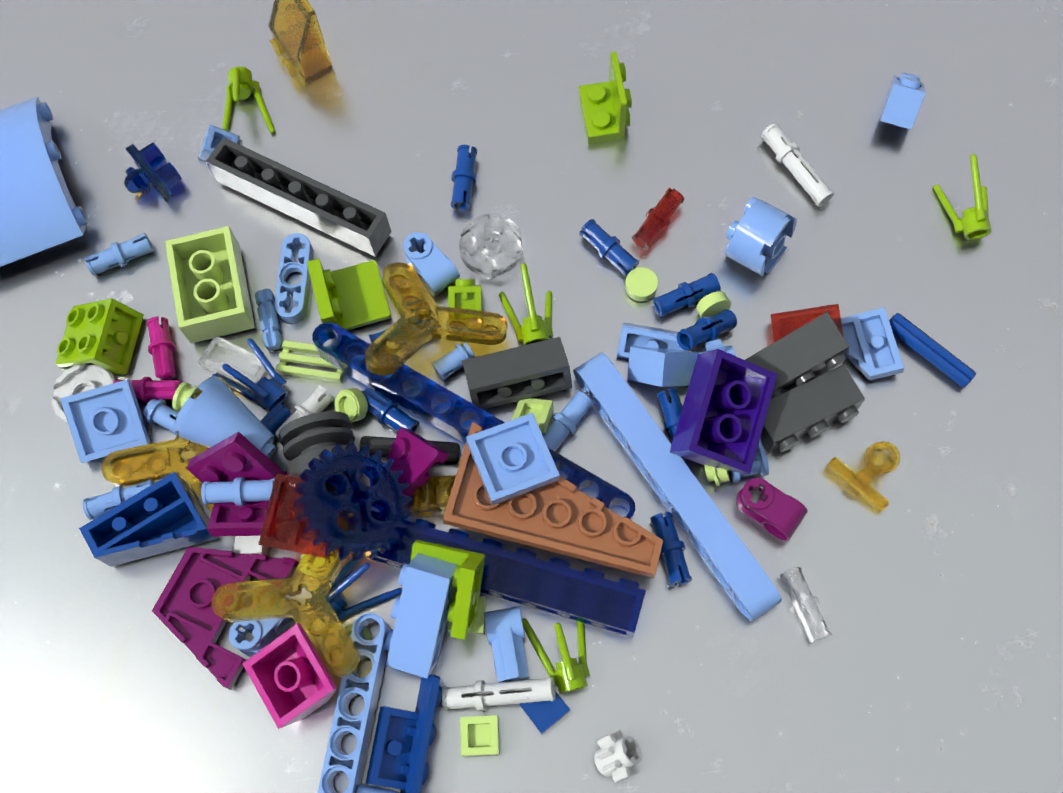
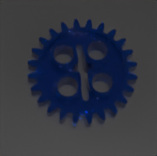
[294,442,412,562]

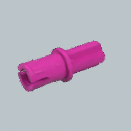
[147,316,176,380]
[113,377,181,403]

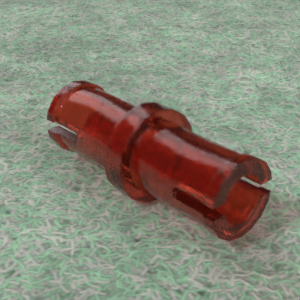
[632,188,684,250]

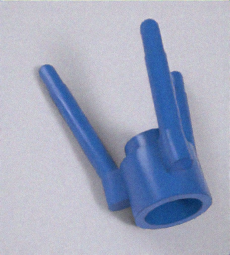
[212,338,288,411]
[309,555,402,623]

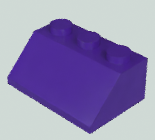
[670,349,778,474]

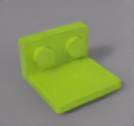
[579,52,632,144]
[306,258,391,335]
[55,298,144,375]
[410,540,485,640]

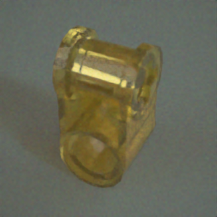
[410,475,456,518]

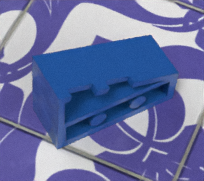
[79,472,219,567]

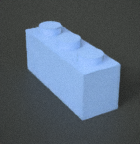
[384,553,460,679]

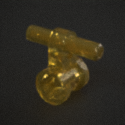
[827,441,900,511]

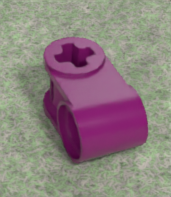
[736,478,808,541]

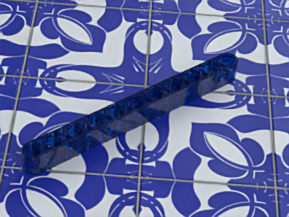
[312,322,635,520]

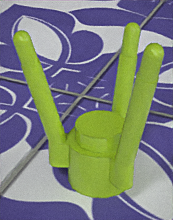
[222,66,275,134]
[933,154,992,240]
[499,263,554,345]
[522,612,590,694]

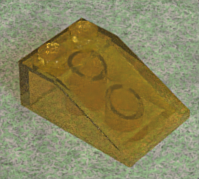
[269,0,334,87]

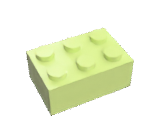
[165,226,255,343]

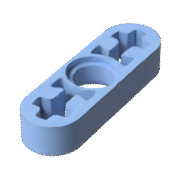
[274,233,313,324]

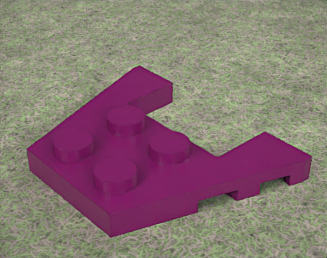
[152,547,299,690]

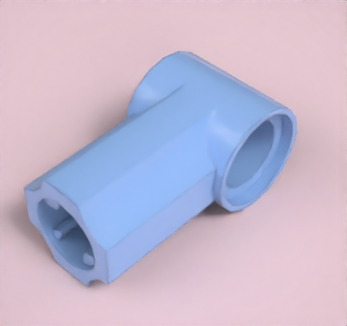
[484,606,529,683]

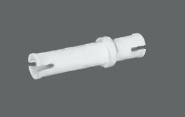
[761,123,834,207]
[442,677,556,711]

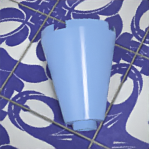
[174,376,276,459]

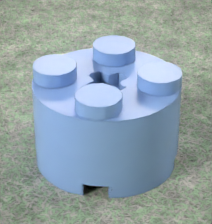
[725,197,797,276]

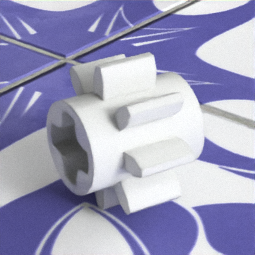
[594,730,641,783]

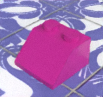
[243,623,337,729]

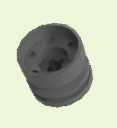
[279,411,364,495]

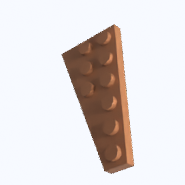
[443,421,663,578]

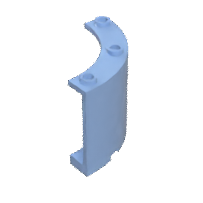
[0,96,88,267]

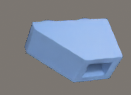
[881,73,926,130]

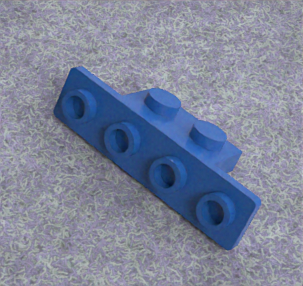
[365,675,442,793]

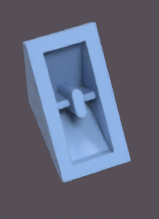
[627,346,698,387]

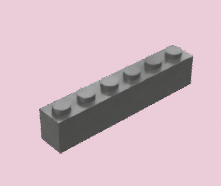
[206,137,391,257]

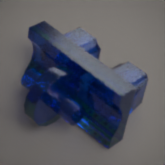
[124,142,182,202]

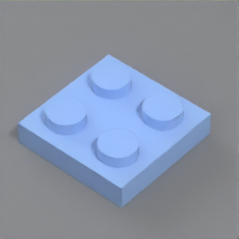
[60,379,151,463]
[466,413,560,505]

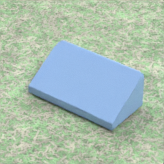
[617,322,684,359]

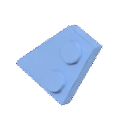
[833,307,904,381]

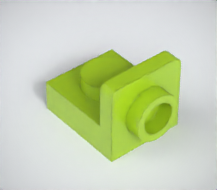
[448,279,482,326]

